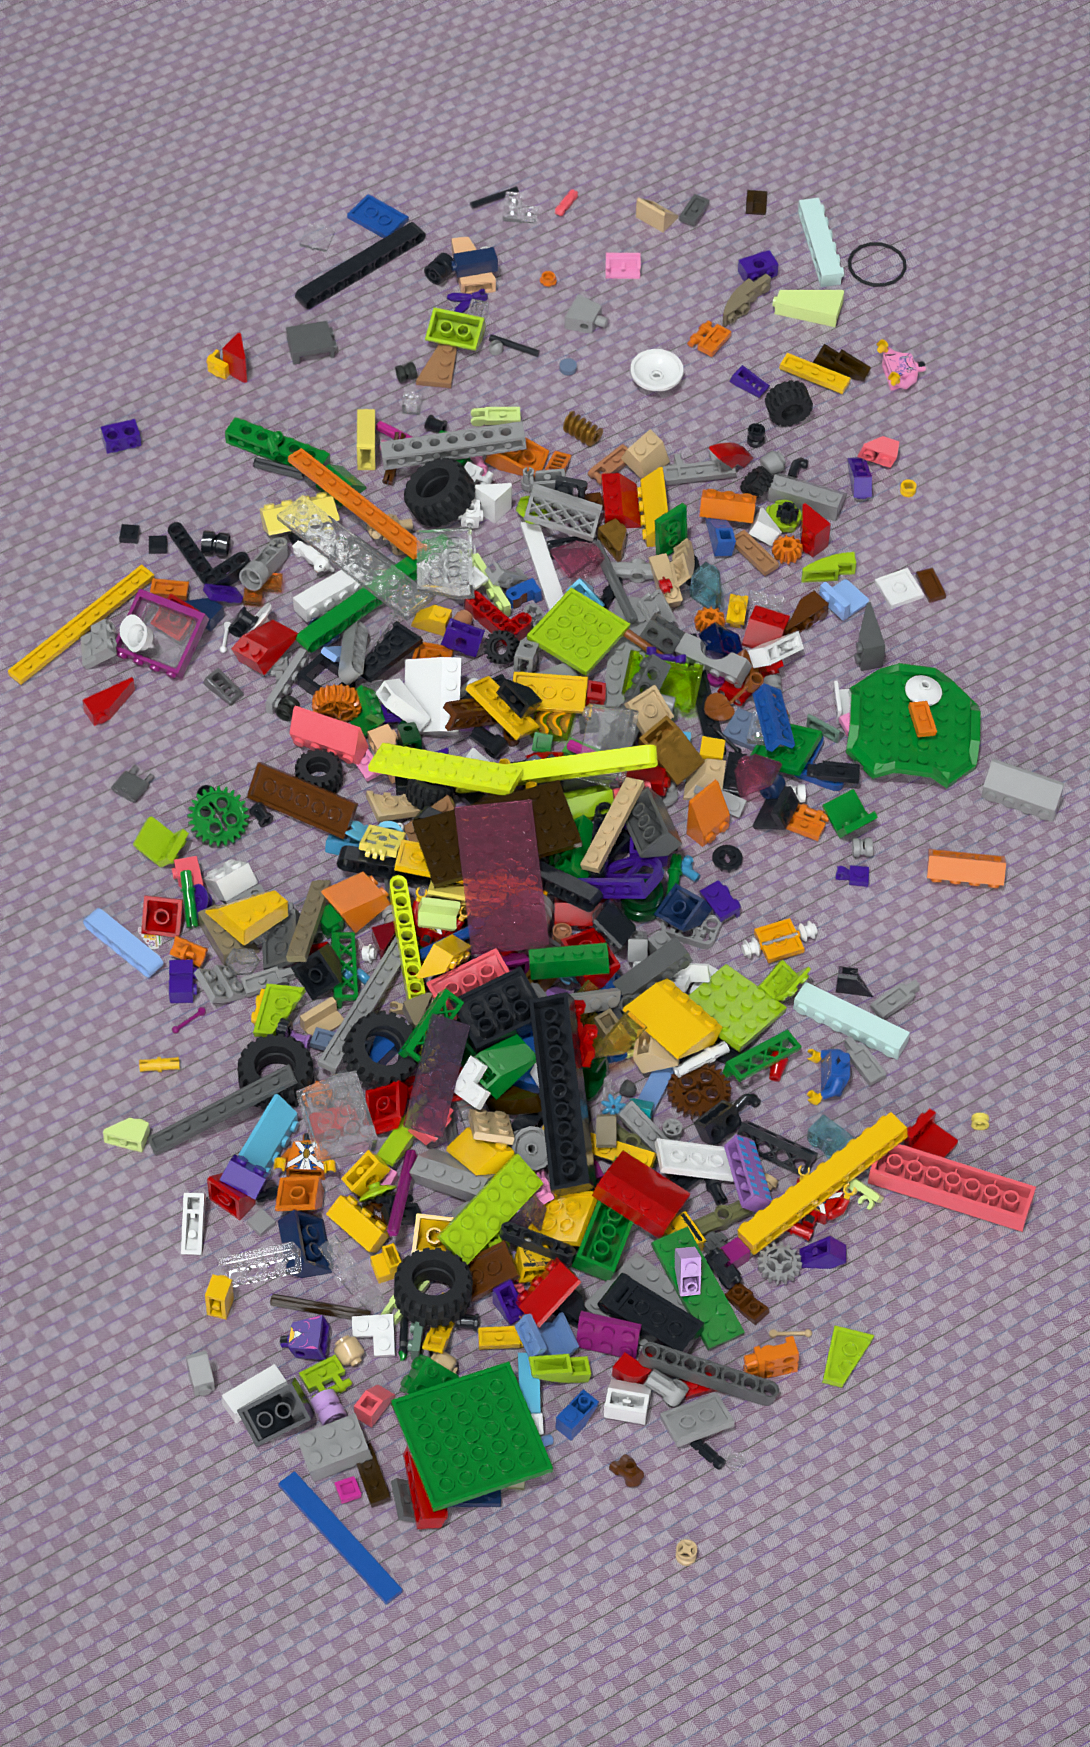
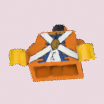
[273,1133,336,1180]

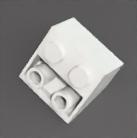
[202,859,258,902]
[604,1379,652,1425]

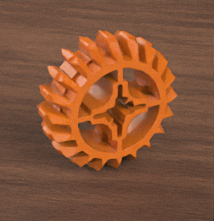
[312,684,362,723]

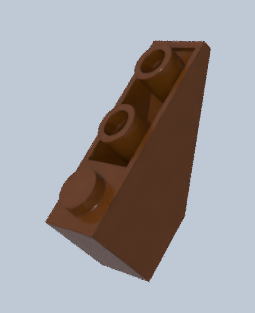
[785,590,829,635]

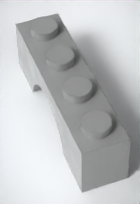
[675,632,752,685]

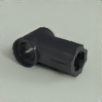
[470,726,509,759]

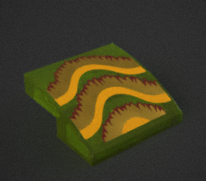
[530,710,576,742]

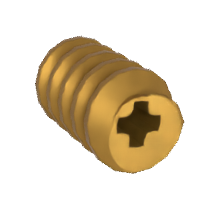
[563,411,603,447]

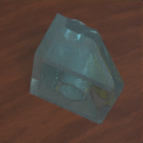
[690,562,722,610]

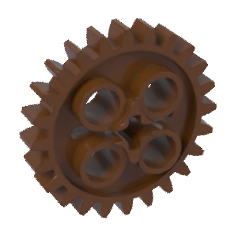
[667,1063,732,1120]

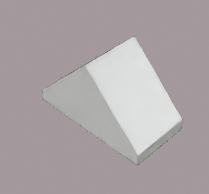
[749,508,782,546]

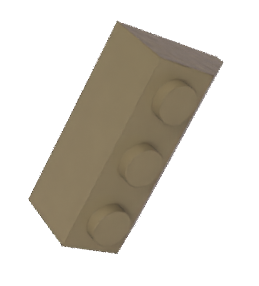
[198,905,260,966]

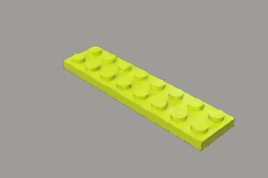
[368,743,524,796]

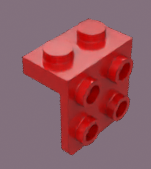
[904,1108,958,1158]

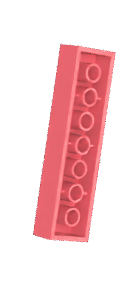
[868,1144,1036,1232]

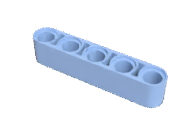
[83,908,164,978]

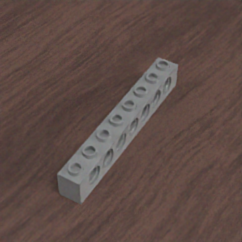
[380,421,526,470]

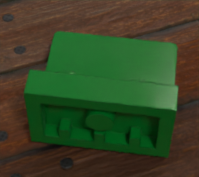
[822,789,878,838]

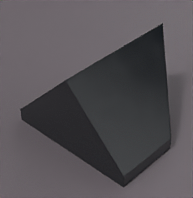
[836,966,874,997]

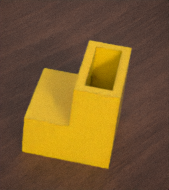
[699,736,725,760]
[370,1243,401,1284]

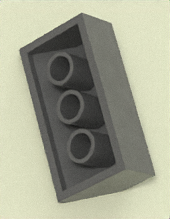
[625,786,682,858]

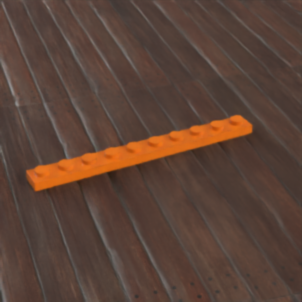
[288,448,427,560]

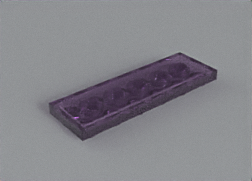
[403,1013,470,1139]

